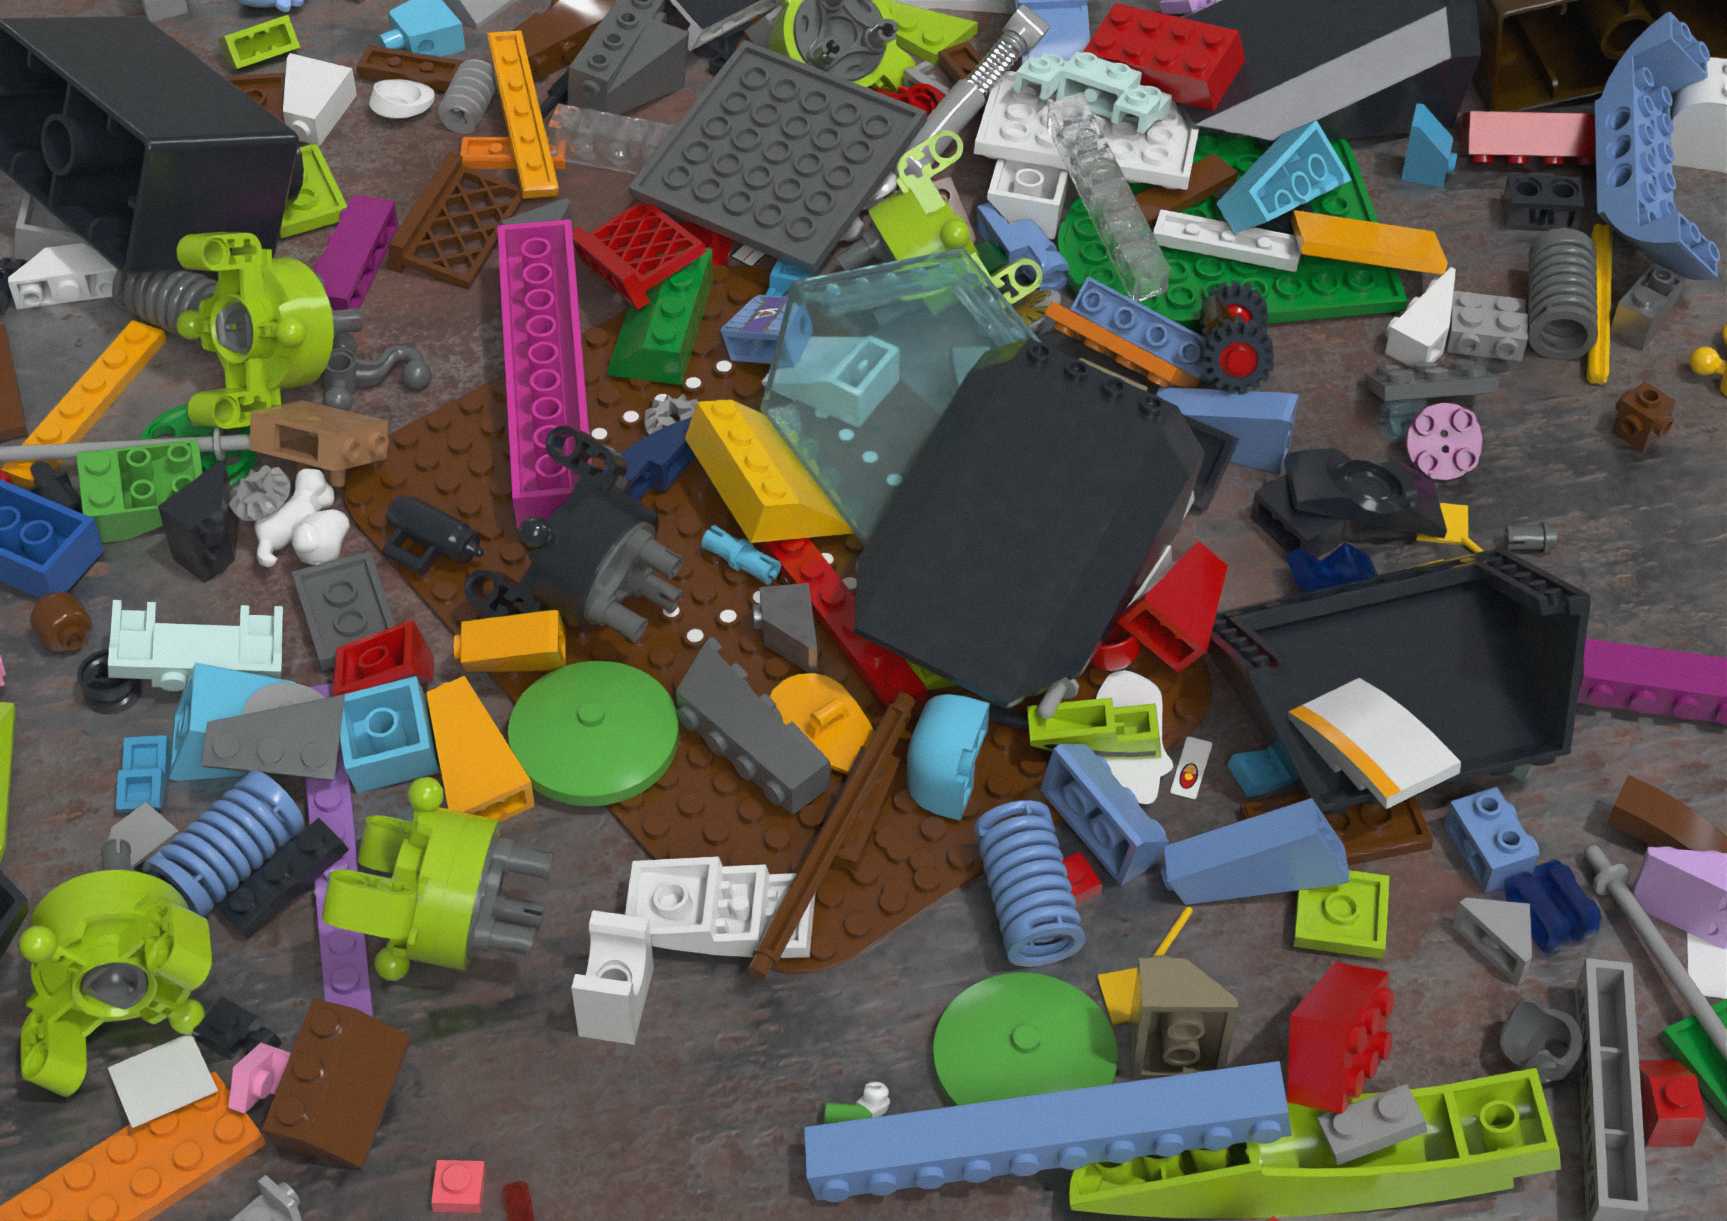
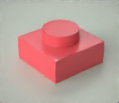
[431,1160,486,1213]

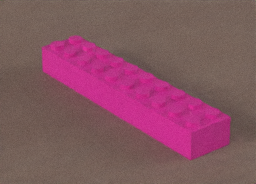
[497,219,592,531]

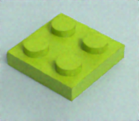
[1293,870,1390,959]

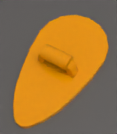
[770,673,875,775]

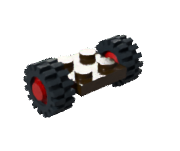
[1200,281,1274,394]

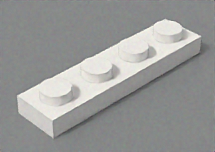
[1152,210,1301,272]

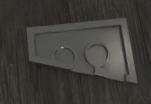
[201,694,345,781]

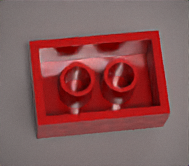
[1287,962,1394,1114]

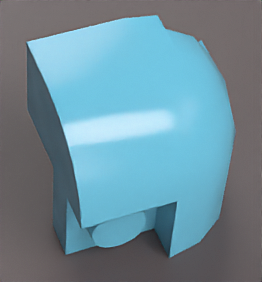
[906,694,990,821]

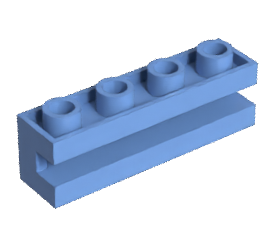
[1070,276,1210,383]

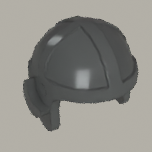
[1500,998,1584,1083]

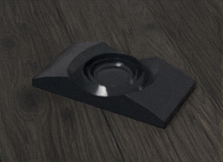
[1284,448,1448,539]

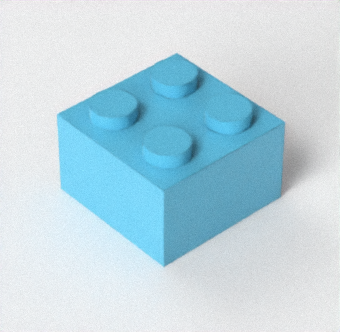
[340,676,441,794]

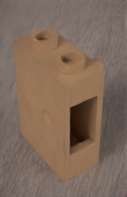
[250,400,389,487]

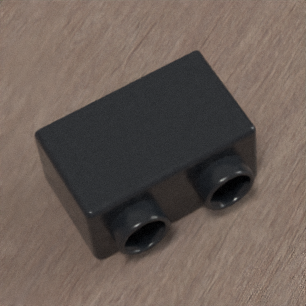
[0,16,304,274]

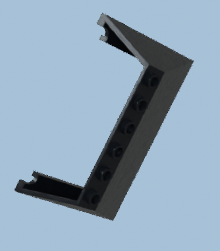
[1207,547,1591,815]

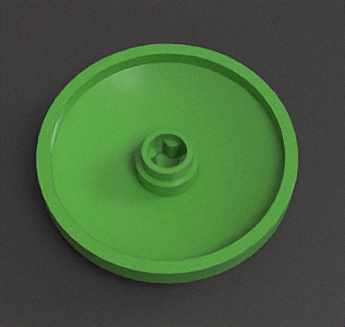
[508,661,679,806]
[933,972,1118,1107]

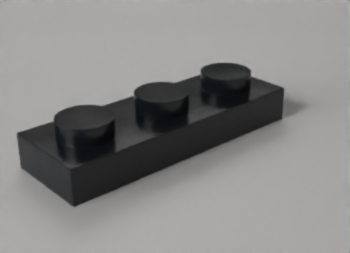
[217,817,349,940]

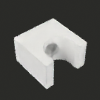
[571,910,654,1045]

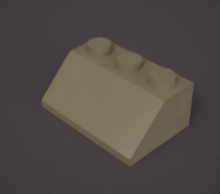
[1128,955,1238,1080]

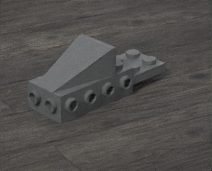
[567,0,689,133]

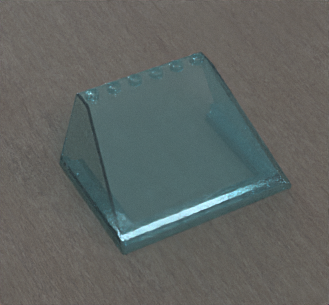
[760,248,1042,546]

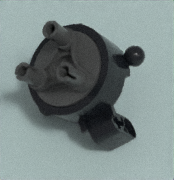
[464,425,685,643]

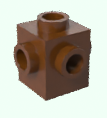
[1612,381,1676,452]

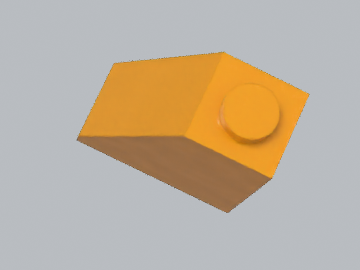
[454,610,566,672]

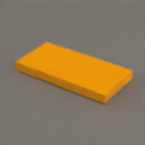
[1290,210,1448,275]

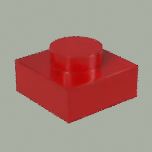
[1062,851,1102,904]

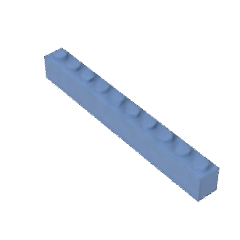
[805,1061,1292,1202]

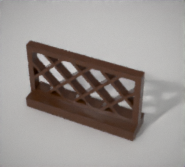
[388,151,525,290]

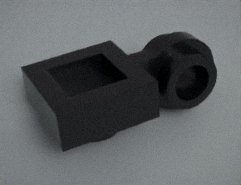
[193,997,282,1060]

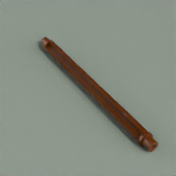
[747,693,915,980]

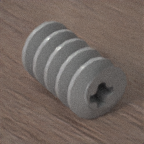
[438,59,497,134]

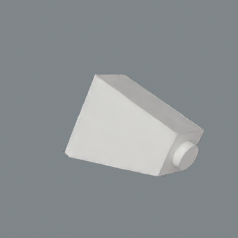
[283,53,357,146]

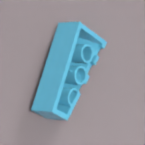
[1216,120,1352,234]

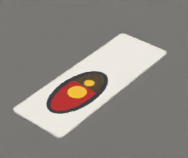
[1170,736,1212,799]

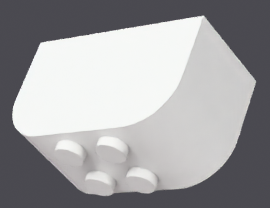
[1670,58,1727,173]

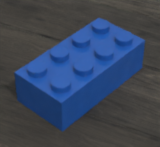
[0,479,104,599]

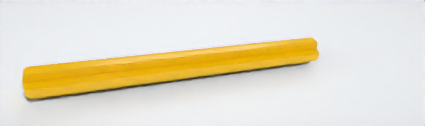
[1587,223,1613,385]

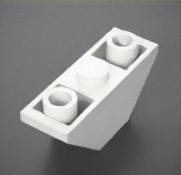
[8,243,126,309]

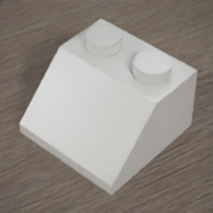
[987,158,1069,240]

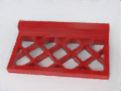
[572,201,707,310]

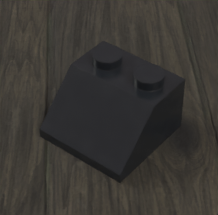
[158,461,239,583]

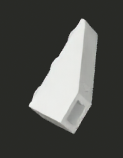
[1385,267,1456,369]

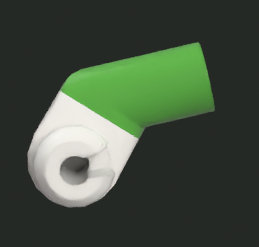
[824,1082,890,1124]

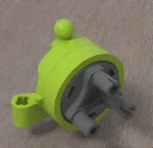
[769,0,916,93]

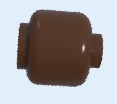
[30,592,93,653]

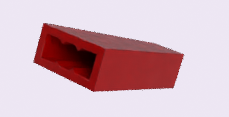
[1117,541,1228,673]

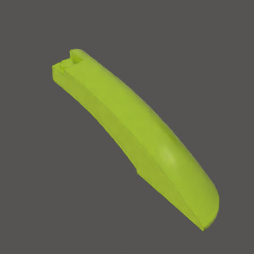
[1069,1068,1561,1219]

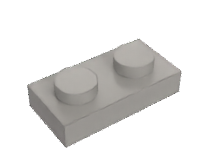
[1317,1084,1427,1165]

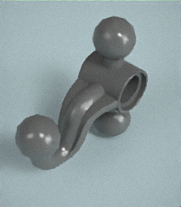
[322,333,432,411]

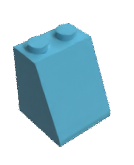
[168,662,296,781]

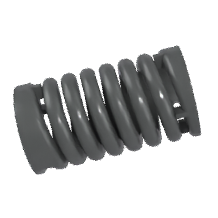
[1528,228,1598,360]
[112,269,217,354]

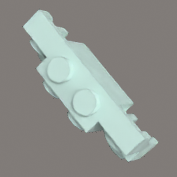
[1014,51,1172,134]
[108,600,283,691]

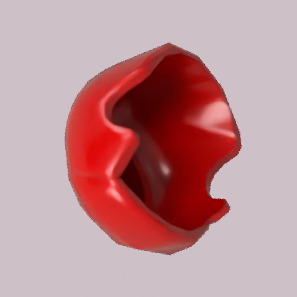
[1089,622,1142,671]

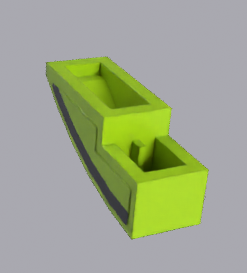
[1027,698,1161,759]

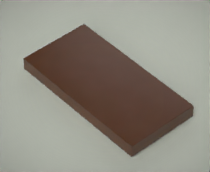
[1239,792,1434,865]

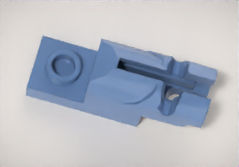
[976,202,1070,291]

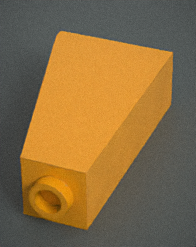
[426,676,535,822]

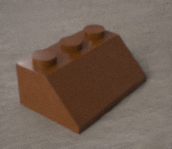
[262,998,411,1170]

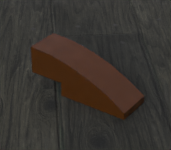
[1606,775,1727,853]

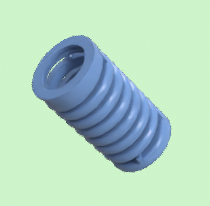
[143,770,305,917]
[973,800,1086,967]

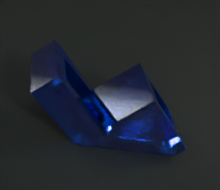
[1285,542,1378,592]

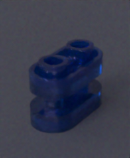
[1504,859,1602,953]

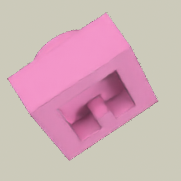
[228,1043,291,1113]

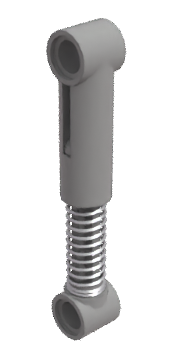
[891,4,1051,178]

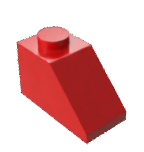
[1639,1060,1706,1147]

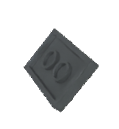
[1365,359,1499,401]
[292,551,396,671]

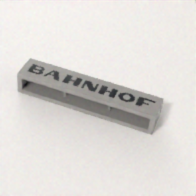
[1575,958,1649,1221]

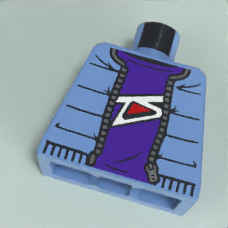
[720,289,810,366]

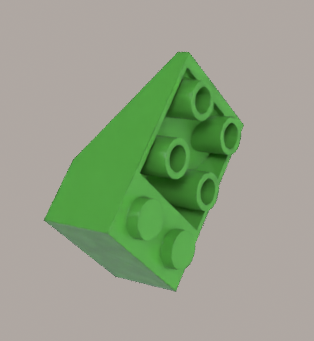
[76,439,203,543]

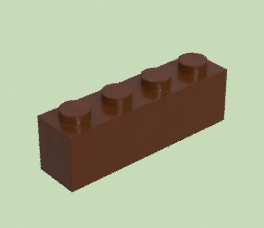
[512,0,616,83]

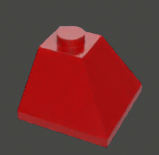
[333,619,434,696]

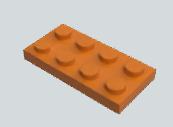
[1045,301,1201,389]

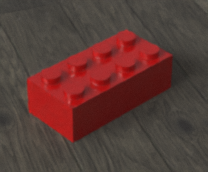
[1083,3,1245,111]

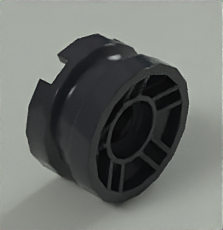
[77,649,143,715]

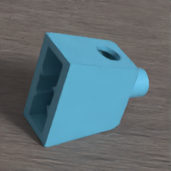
[378,0,466,57]

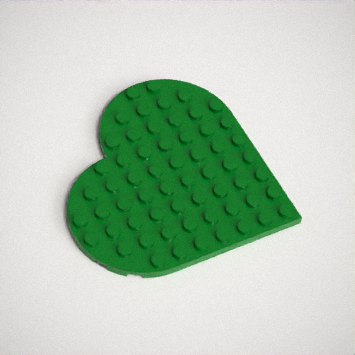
[1057,131,1407,330]

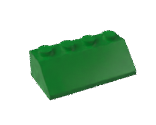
[607,248,713,385]

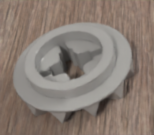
[644,394,698,435]
[228,465,290,521]

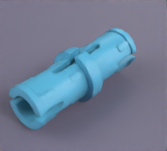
[701,525,781,585]

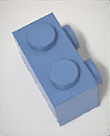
[1443,787,1539,894]

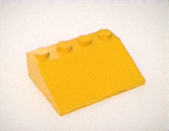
[685,400,857,543]

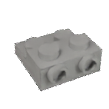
[1447,291,1528,361]

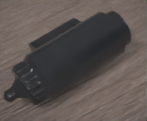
[382,495,484,576]

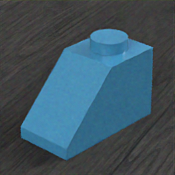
[1401,103,1457,188]

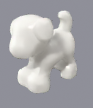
[254,469,350,567]

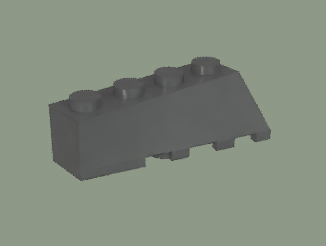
[676,636,830,816]

